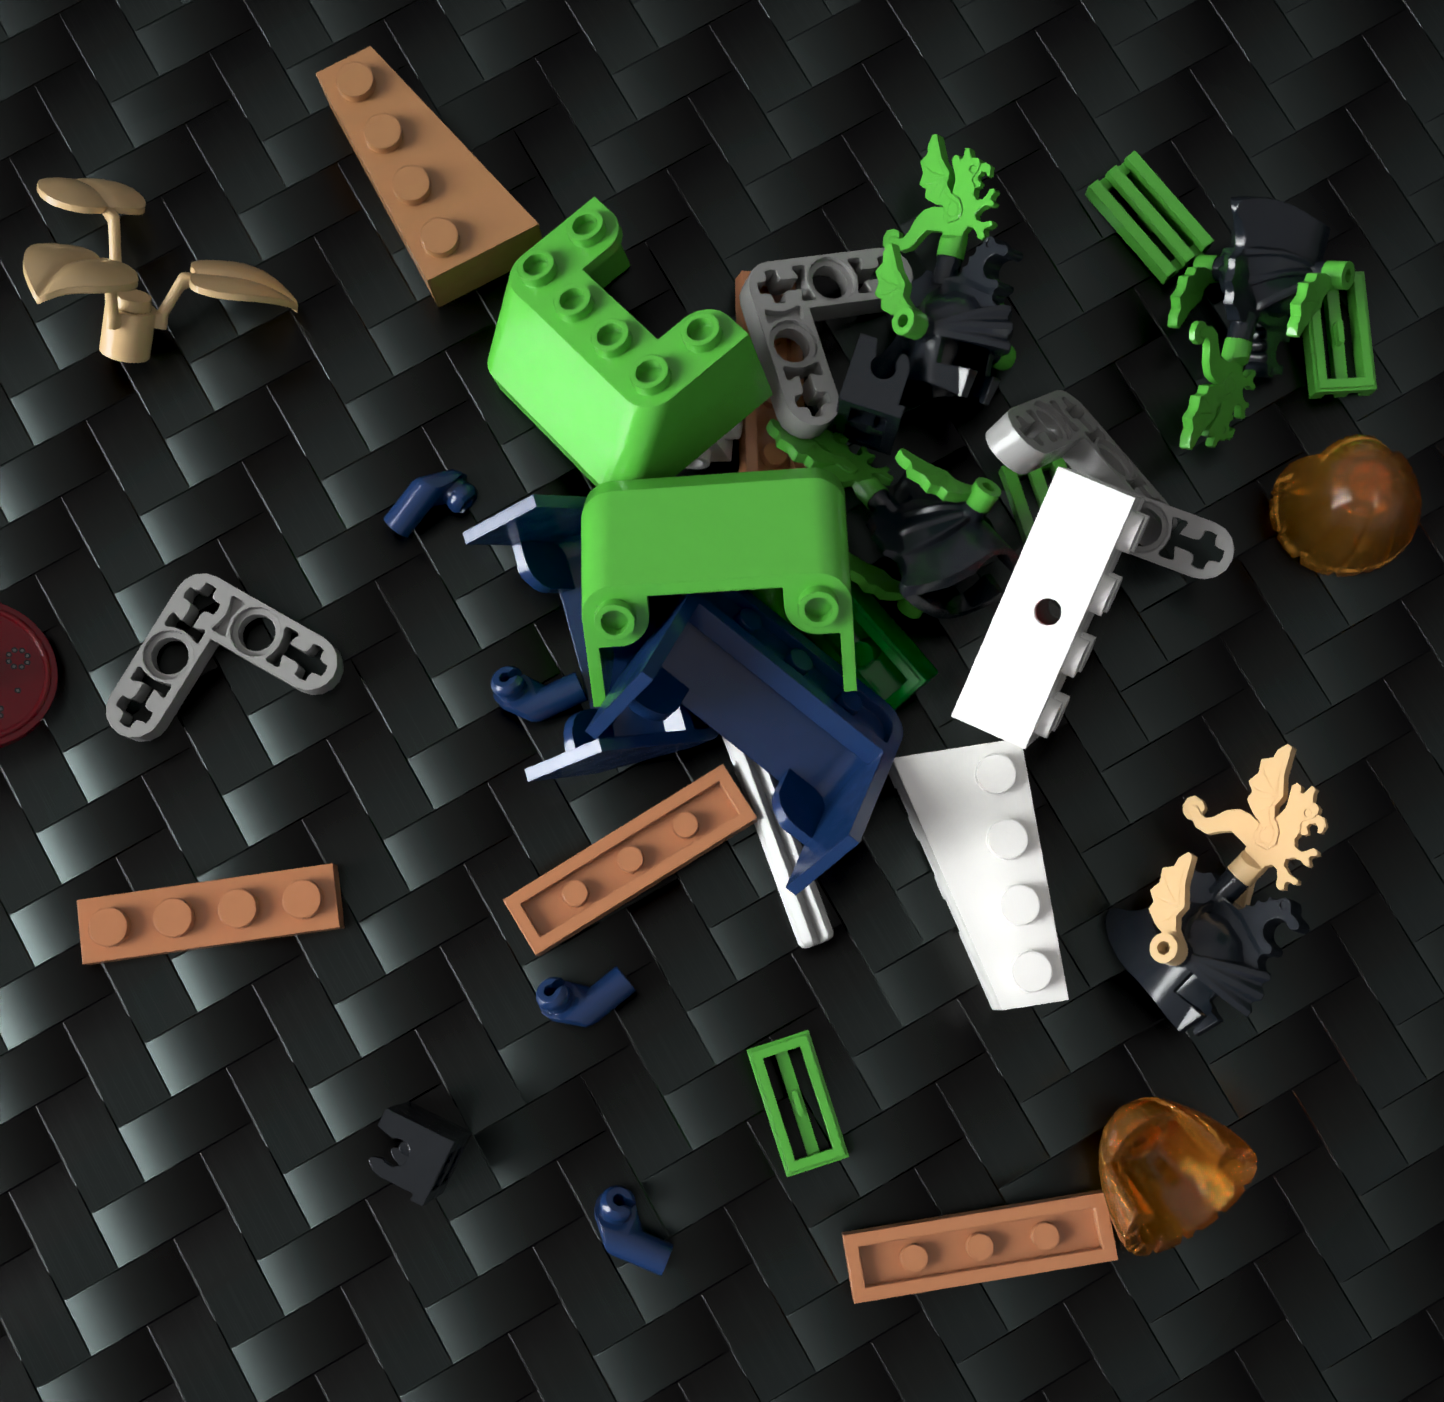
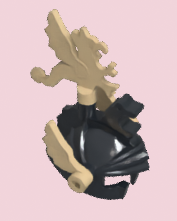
[1105,744,1328,1036]

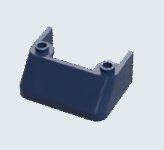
[463,494,719,782]
[585,590,903,896]

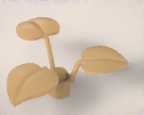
[23,177,299,363]

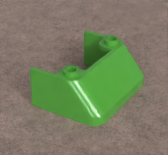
[581,467,857,707]

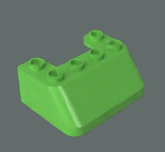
[487,196,773,486]

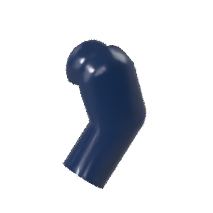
[384,469,477,538]
[491,666,588,722]
[536,966,636,1027]
[594,1185,674,1276]

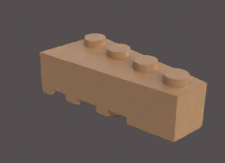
[315,46,542,308]

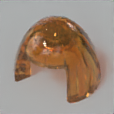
[1269,434,1422,576]
[1098,1097,1258,1256]

